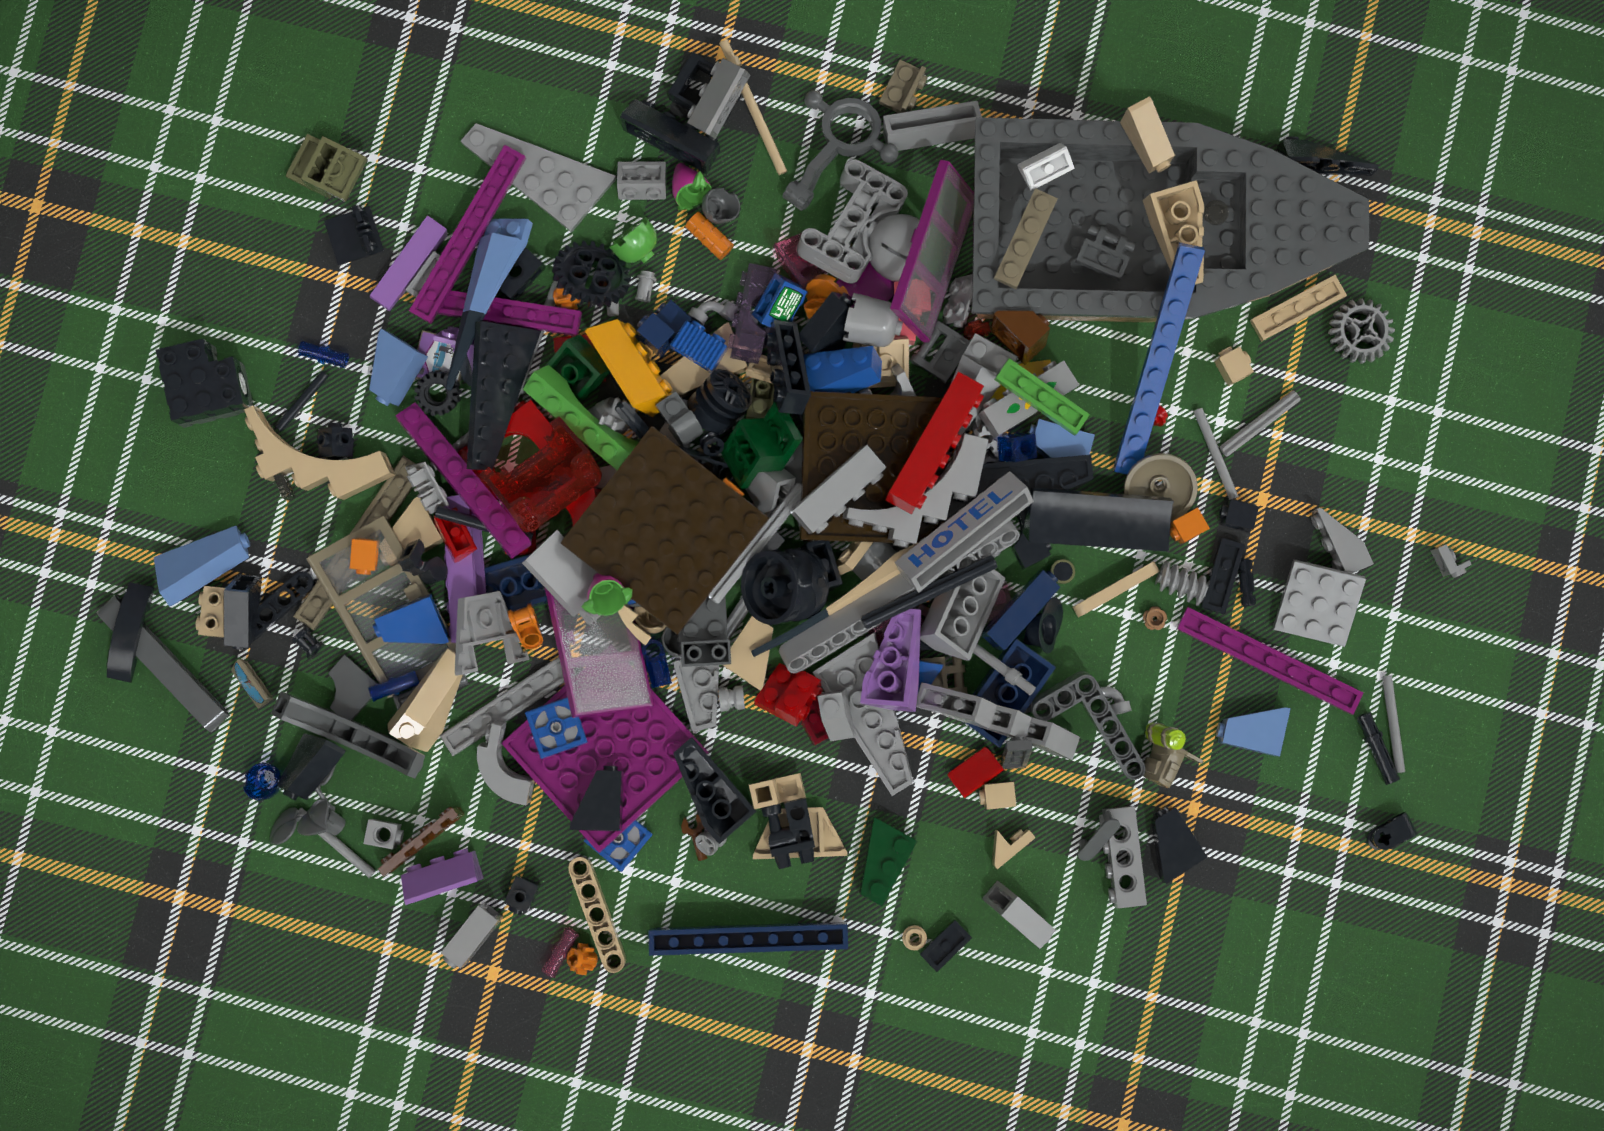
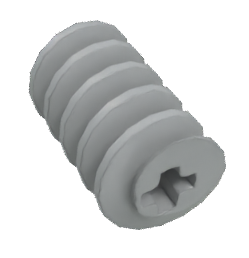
[1154,561,1210,606]

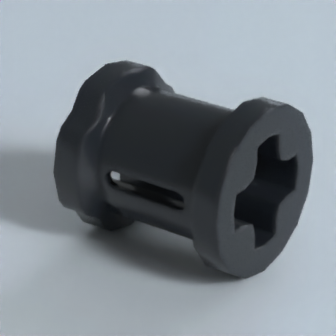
[291,626,324,659]

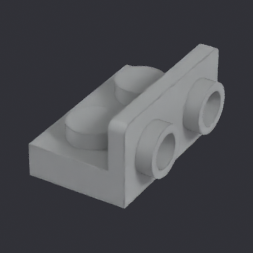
[617,162,666,200]

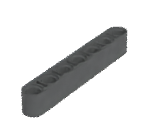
[96,595,230,733]

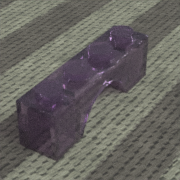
[727,263,777,364]

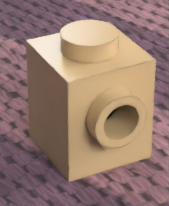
[1215,347,1254,387]

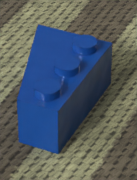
[804,346,882,393]

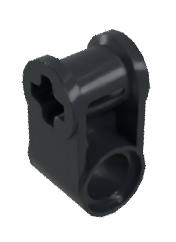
[1367,812,1418,850]

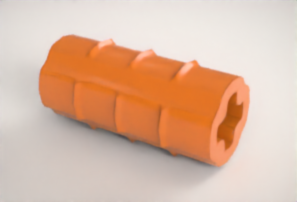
[685,212,734,260]

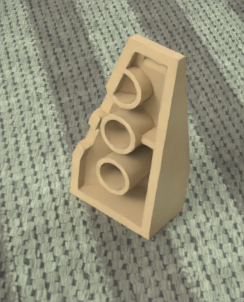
[1143,180,1204,285]
[387,647,462,752]

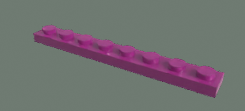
[409,145,527,324]
[395,402,531,559]
[1176,607,1363,715]

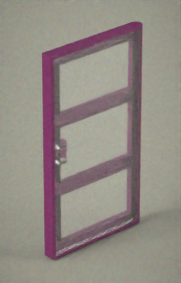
[890,160,974,343]
[545,572,654,718]

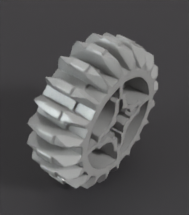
[1328,299,1395,364]

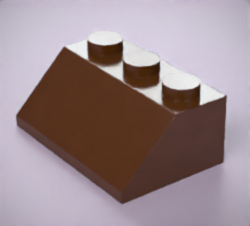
[991,311,1050,365]

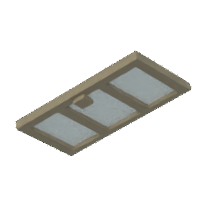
[306,515,456,698]

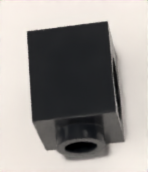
[1219,500,1259,532]

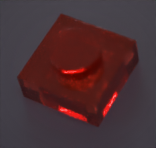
[963,320,991,340]

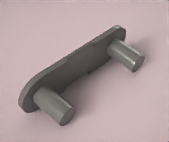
[1078,811,1120,861]

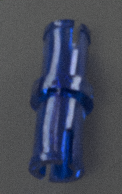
[298,341,349,369]
[368,670,420,702]

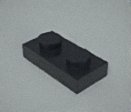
[919,919,972,972]

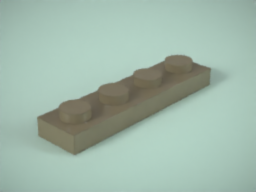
[994,188,1058,289]

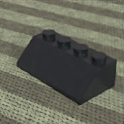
[620,99,720,175]

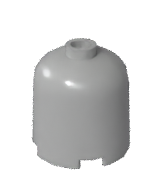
[843,293,903,347]

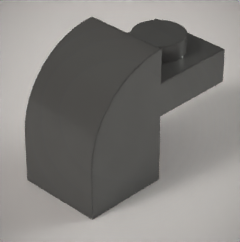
[655,391,703,447]
[853,542,905,581]

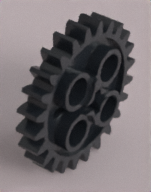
[552,240,631,309]

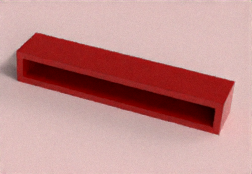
[886,372,984,515]

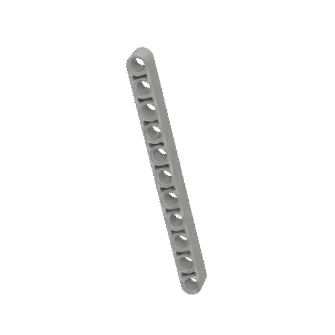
[779,520,1020,673]

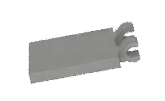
[522,530,601,625]

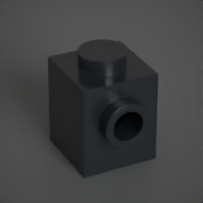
[504,875,541,915]

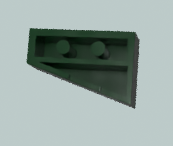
[860,817,917,906]

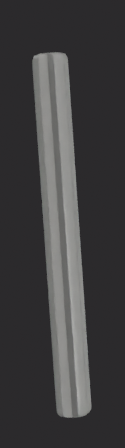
[708,483,801,603]

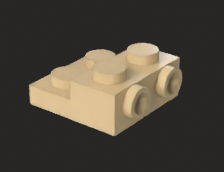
[853,336,909,388]

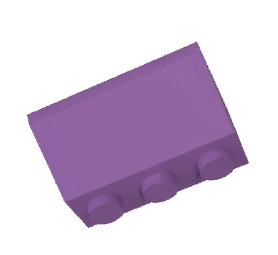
[401,848,484,905]

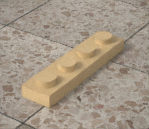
[1250,275,1347,342]

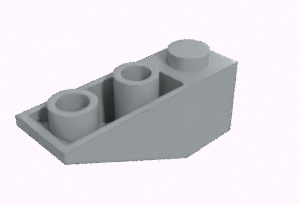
[1311,508,1374,573]

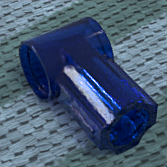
[642,639,672,688]

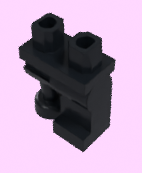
[761,797,815,869]

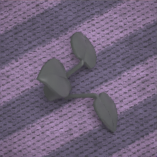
[270,765,346,845]

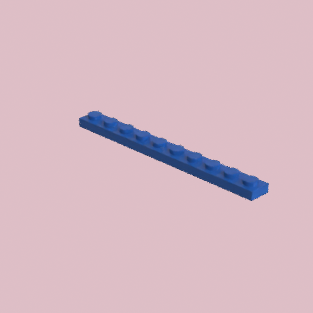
[1113,242,1205,474]

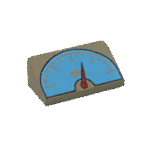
[231,659,273,709]

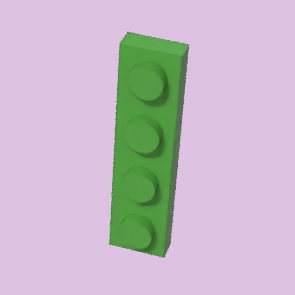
[994,358,1090,436]

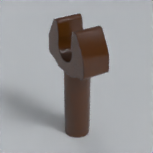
[681,814,708,861]

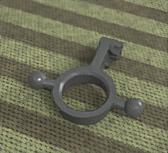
[782,90,899,211]

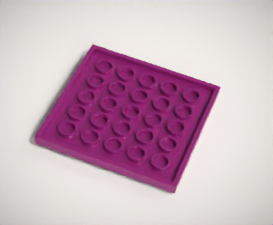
[501,645,709,853]

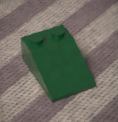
[546,334,610,423]

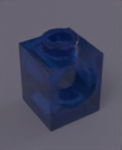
[997,432,1037,462]

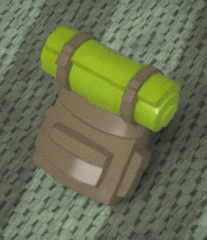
[1143,723,1203,788]

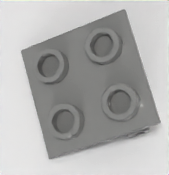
[943,274,973,328]
[405,462,449,514]

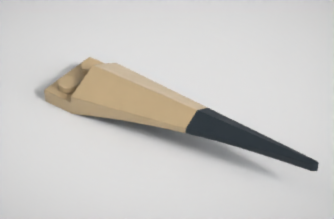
[751,542,918,657]

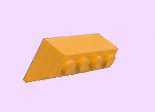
[585,319,673,417]

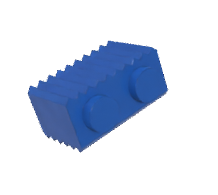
[670,321,728,373]

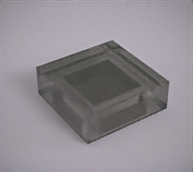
[273,473,296,501]

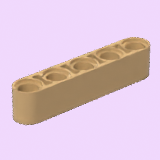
[568,856,626,973]

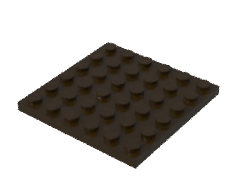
[800,391,949,543]
[561,426,769,635]

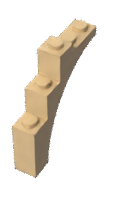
[244,406,396,500]

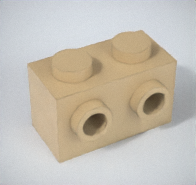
[196,586,225,638]

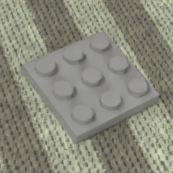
[1273,559,1366,647]

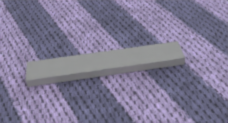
[440,657,576,756]

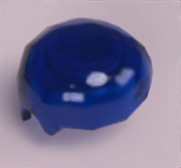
[243,762,282,801]

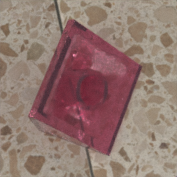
[773,233,828,289]

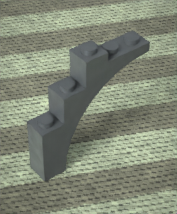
[271,691,425,779]

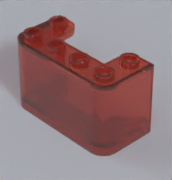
[480,416,602,532]

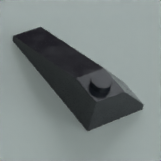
[1277,136,1378,176]
[673,737,757,844]

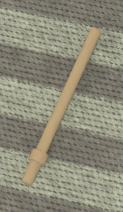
[719,39,787,175]

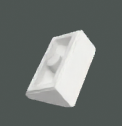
[1017,143,1075,191]

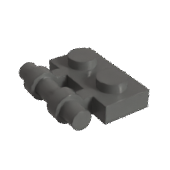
[1075,224,1136,281]

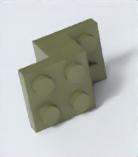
[286,134,368,202]

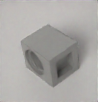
[363,819,404,849]

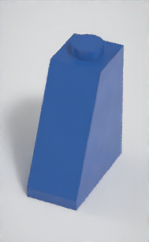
[372,594,450,644]

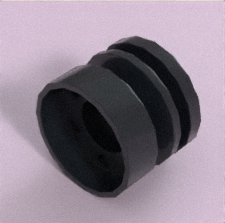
[687,369,752,435]

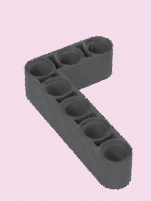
[1029,671,1145,780]

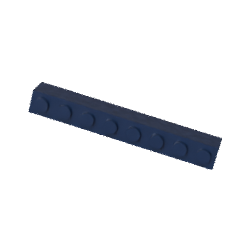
[648,922,848,956]

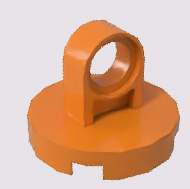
[804,274,849,319]

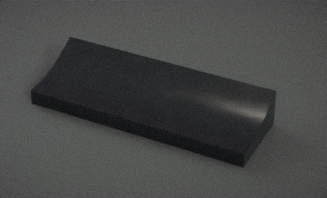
[1023,487,1174,552]

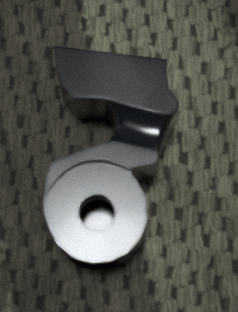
[397,539,448,585]

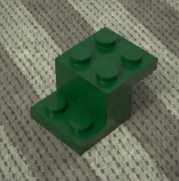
[721,402,803,489]

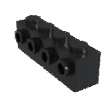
[763,320,811,415]

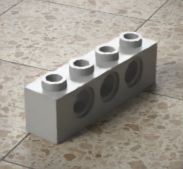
[1099,806,1147,908]

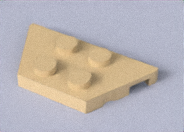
[753,807,847,859]

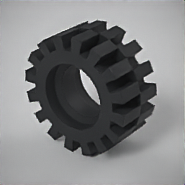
[414,370,462,416]

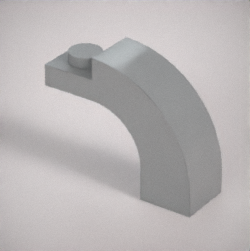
[477,720,535,806]

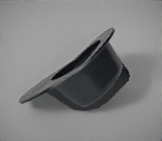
[1024,597,1063,654]

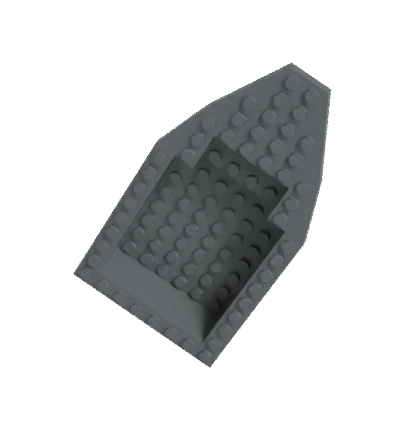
[972,117,1369,322]

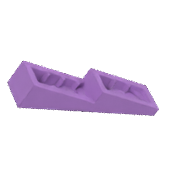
[370,215,447,311]

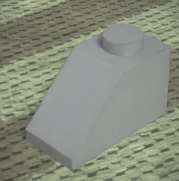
[817,689,855,741]

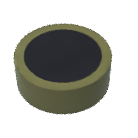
[1050,559,1075,584]

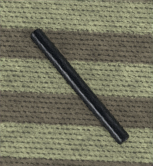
[861,555,997,629]

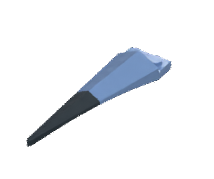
[446,219,533,391]

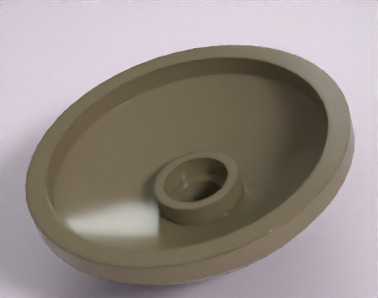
[1124,453,1198,521]

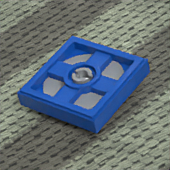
[525,697,588,759]
[584,820,653,872]

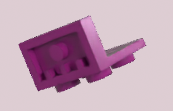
[836,261,897,303]

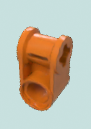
[507,603,543,649]

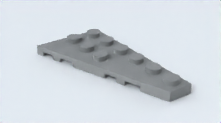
[461,123,617,233]
[813,632,914,796]

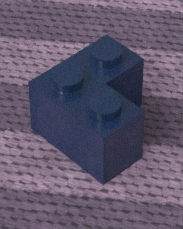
[637,300,693,358]

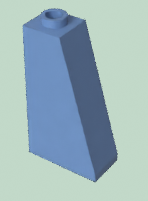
[154,526,250,607]

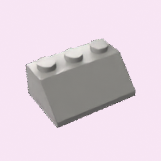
[687,58,751,139]

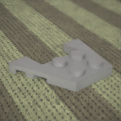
[455,591,529,676]

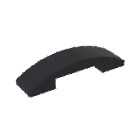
[106,582,155,683]

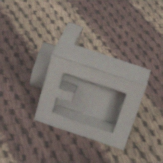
[1431,544,1472,578]

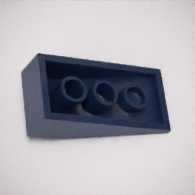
[484,555,548,611]

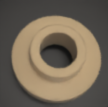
[902,925,927,950]

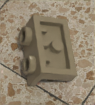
[879,60,928,113]

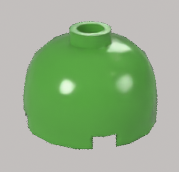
[609,217,658,263]

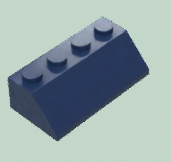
[960,639,1056,748]

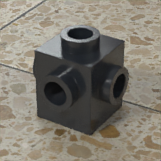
[317,423,354,460]

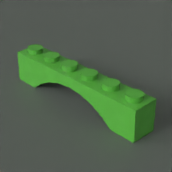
[523,365,639,470]

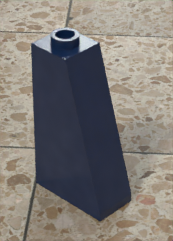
[981,570,1060,650]

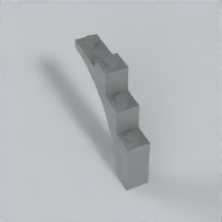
[843,434,989,548]

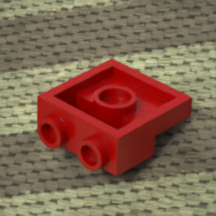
[754,663,823,727]

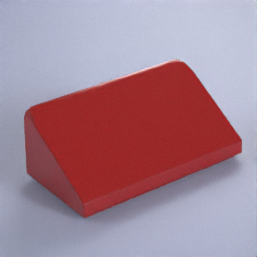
[434,507,477,563]
[947,747,1004,798]

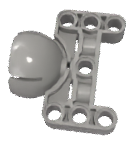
[796,159,928,283]

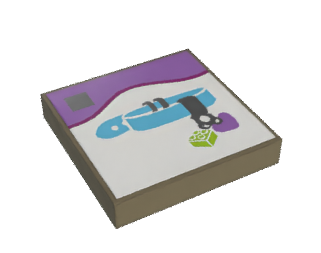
[415,330,461,385]

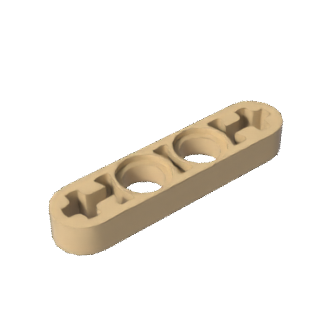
[1072,561,1160,618]

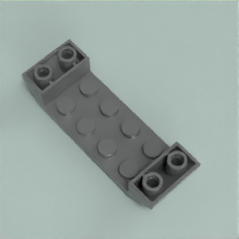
[678,596,731,667]

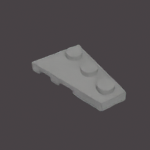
[673,660,719,733]

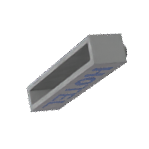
[895,471,1034,593]

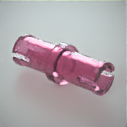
[541,927,579,978]

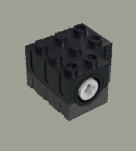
[155,338,254,428]

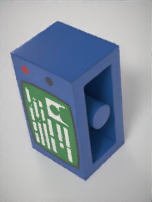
[752,273,807,328]

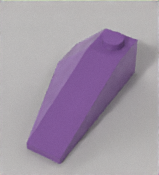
[860,609,921,712]

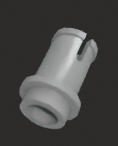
[635,271,656,302]

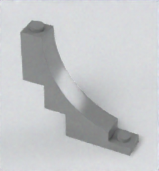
[916,683,1080,760]

